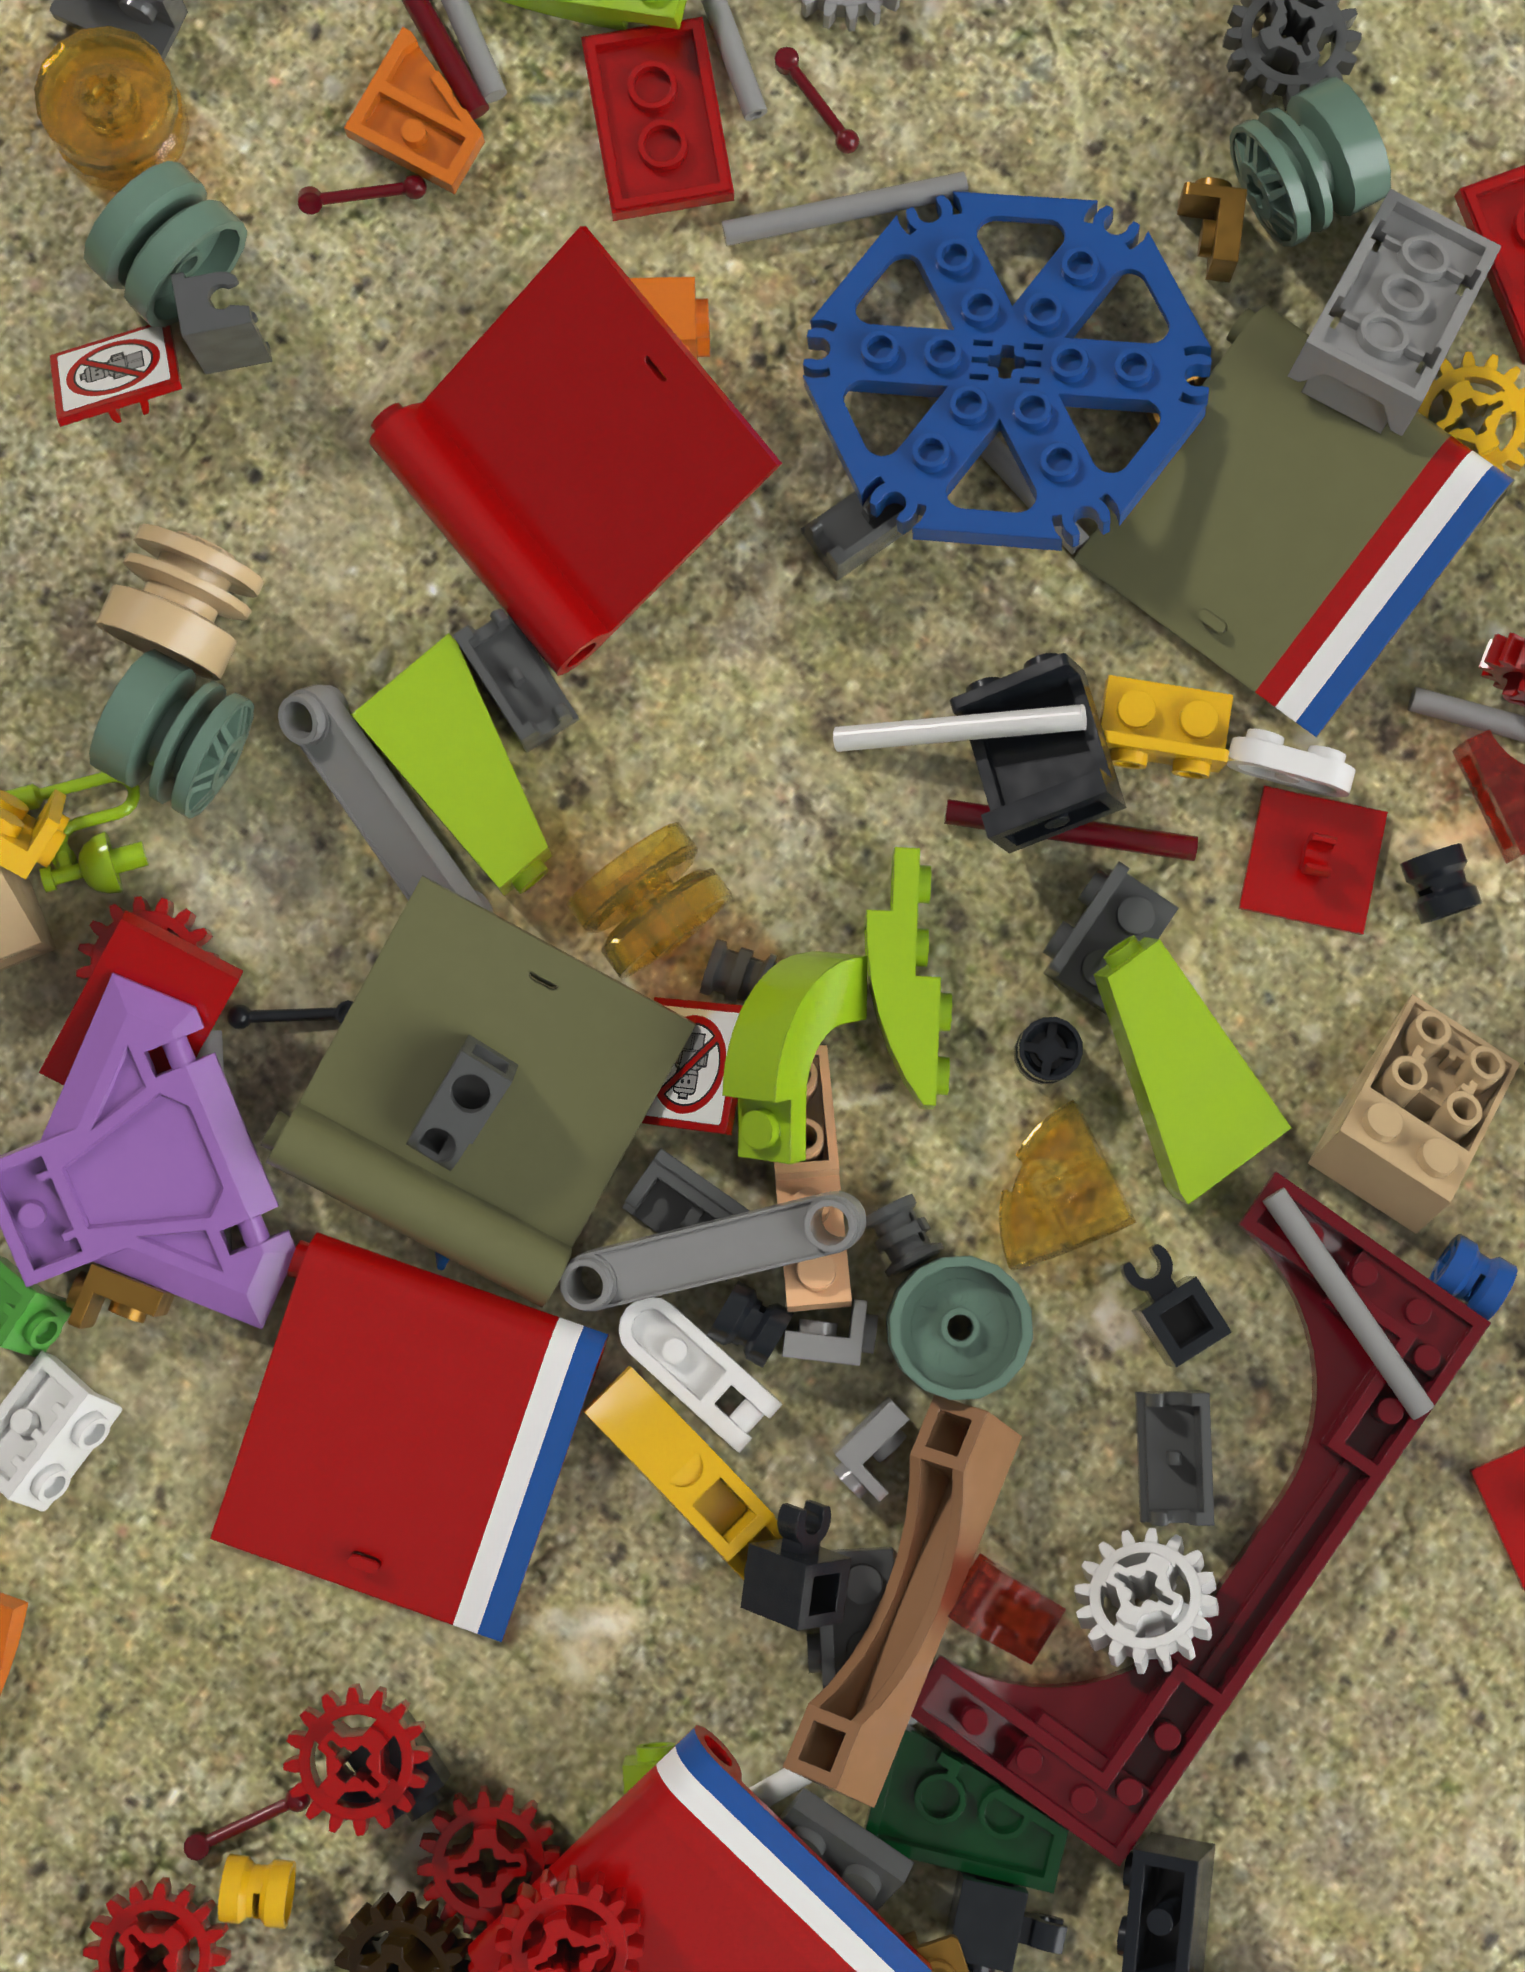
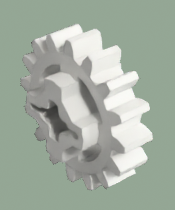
[1074,1528,1219,1674]

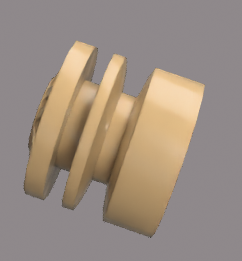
[95,523,264,681]

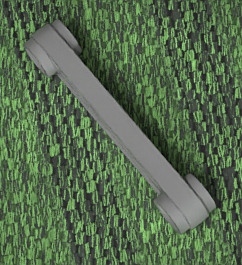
[278,684,493,913]
[560,1191,866,1311]

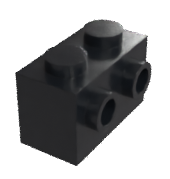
[1117,1832,1215,1972]

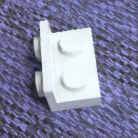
[0,1351,122,1511]

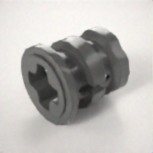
[700,939,778,1005]
[866,1194,945,1277]

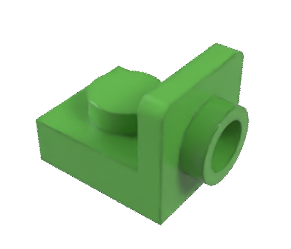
[0,1256,73,1358]

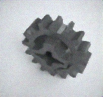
[1222,0,1362,111]

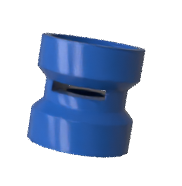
[1429,1234,1518,1320]

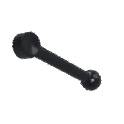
[227,1000,353,1029]

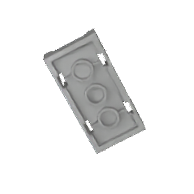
[1288,189,1501,436]

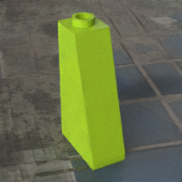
[351,633,552,896]
[1093,935,1291,1205]

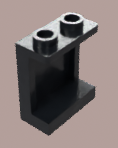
[950,653,1126,854]

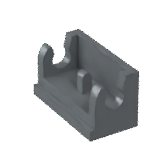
[171,272,273,374]
[801,492,923,581]
[453,609,580,753]
[622,1148,750,1281]
[1135,1390,1215,1526]

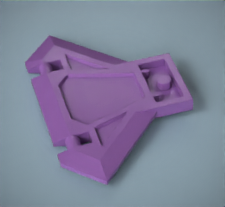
[0,972,296,1329]

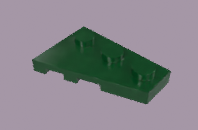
[864,1724,1069,1894]

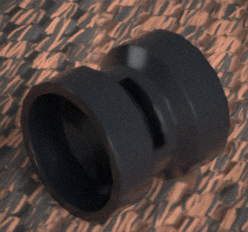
[1400,843,1482,924]
[1014,1017,1083,1085]
[707,1280,794,1368]

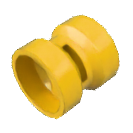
[218,1854,296,1929]

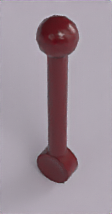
[775,47,860,154]
[298,175,427,215]
[184,1787,311,1861]

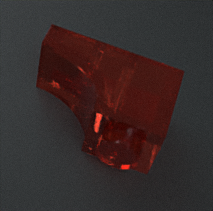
[1452,729,1525,864]
[948,1553,1066,1665]

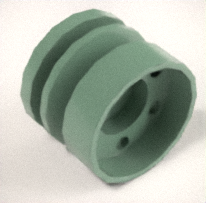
[1229,77,1391,247]
[89,649,254,819]

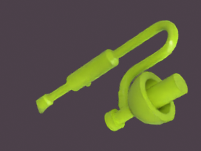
[5,772,149,894]

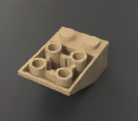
[1308,994,1520,1234]

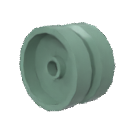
[84,161,248,327]
[886,1256,1033,1400]

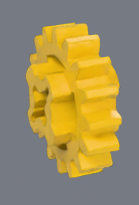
[1418,351,1525,473]

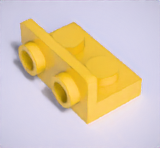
[1100,675,1234,779]
[0,789,70,880]

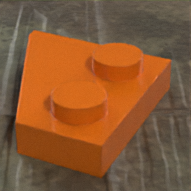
[344,27,485,195]

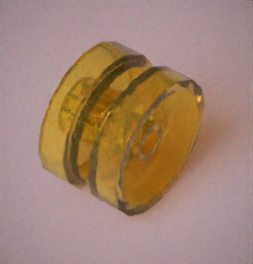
[34,26,189,192]
[566,822,732,979]

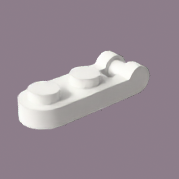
[619,1297,783,1453]

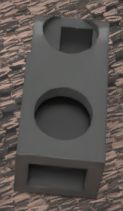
[406,1035,518,1171]

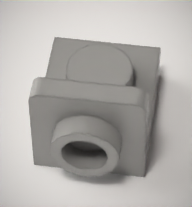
[782,1299,878,1366]
[832,1397,910,1502]

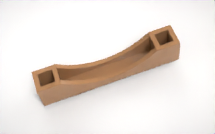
[783,1395,1022,1808]

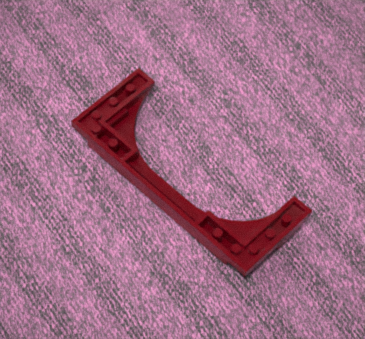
[911,1172,1491,1867]

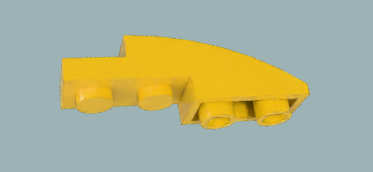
[583,1366,783,1581]

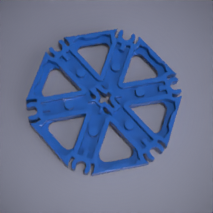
[803,191,1212,551]

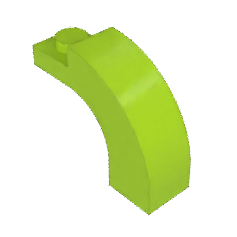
[722,951,868,1164]

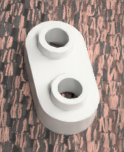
[1226,729,1356,797]

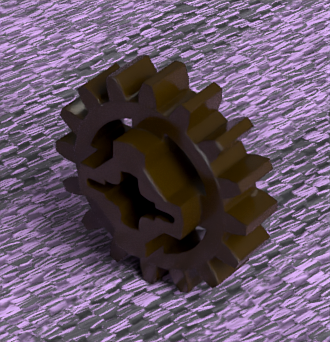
[334,1891,473,1972]

